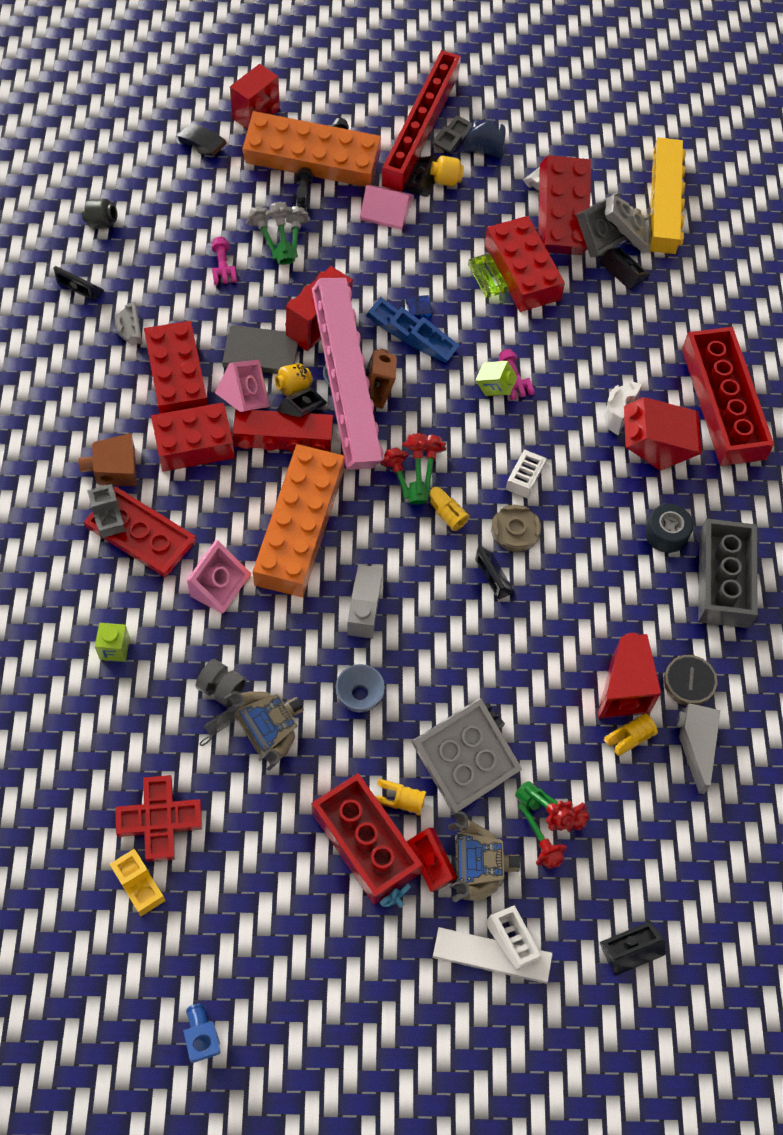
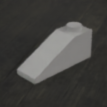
[347,565,383,639]
[676,703,721,794]

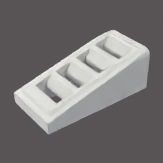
[506,450,547,498]
[485,905,542,970]

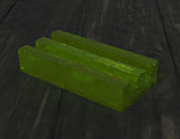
[468,253,508,298]

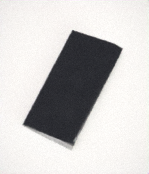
[404,155,438,197]
[600,247,650,289]
[53,266,104,301]
[277,387,327,417]
[475,546,514,600]
[600,921,666,975]

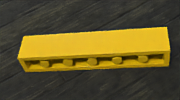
[650,137,686,254]

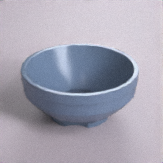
[336,664,385,712]

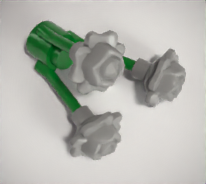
[246,202,310,265]

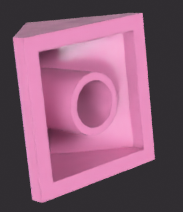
[360,185,414,230]
[215,360,270,412]
[187,540,251,613]

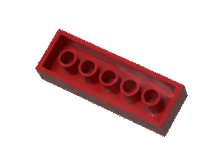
[682,327,774,466]

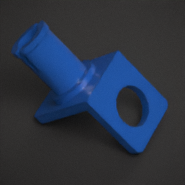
[183,1004,220,1063]

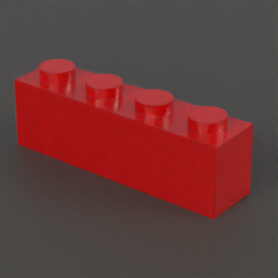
[232,409,333,452]

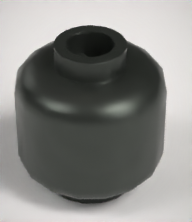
[82,198,118,229]

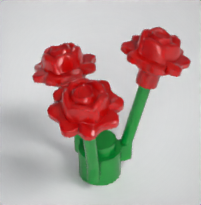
[380,433,447,504]
[515,781,589,869]

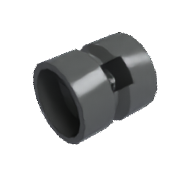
[195,659,247,708]

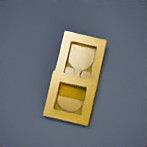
[110,849,166,917]

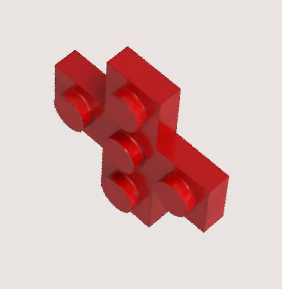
[116,775,202,862]

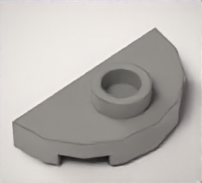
[115,302,142,344]

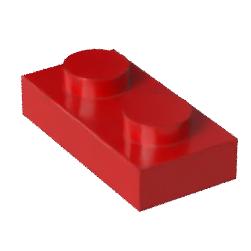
[407,827,458,892]

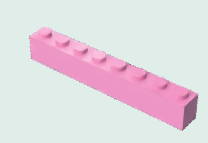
[312,278,383,470]

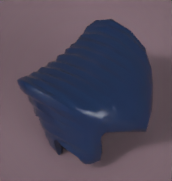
[463,119,506,159]

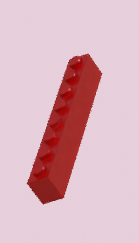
[382,50,461,192]

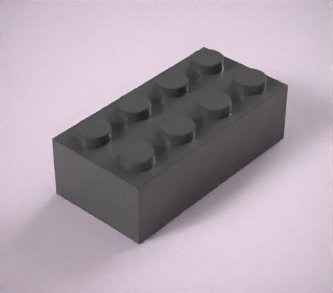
[698,519,758,628]

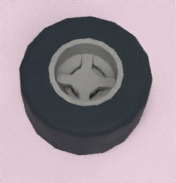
[645,504,693,553]

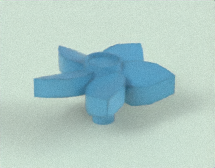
[380,883,411,908]

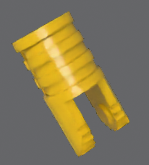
[430,486,470,531]
[604,713,658,756]
[375,778,427,816]

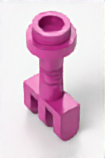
[211,237,237,285]
[498,349,534,400]

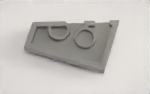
[605,195,651,253]

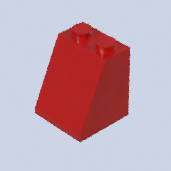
[624,397,702,471]
[597,633,661,719]

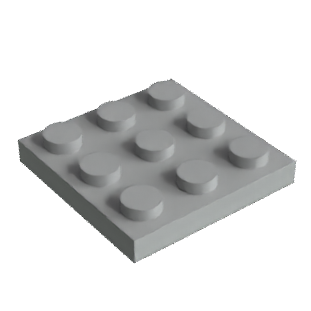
[411,699,522,813]

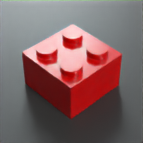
[230,63,280,129]

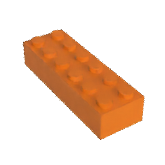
[242,111,381,187]
[252,444,344,598]

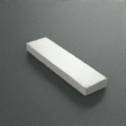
[432,927,552,984]

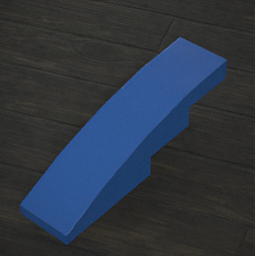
[366,296,460,363]

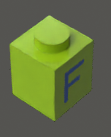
[475,361,517,396]
[95,623,130,662]

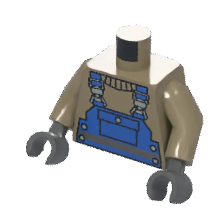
[223,691,304,771]
[448,811,520,902]

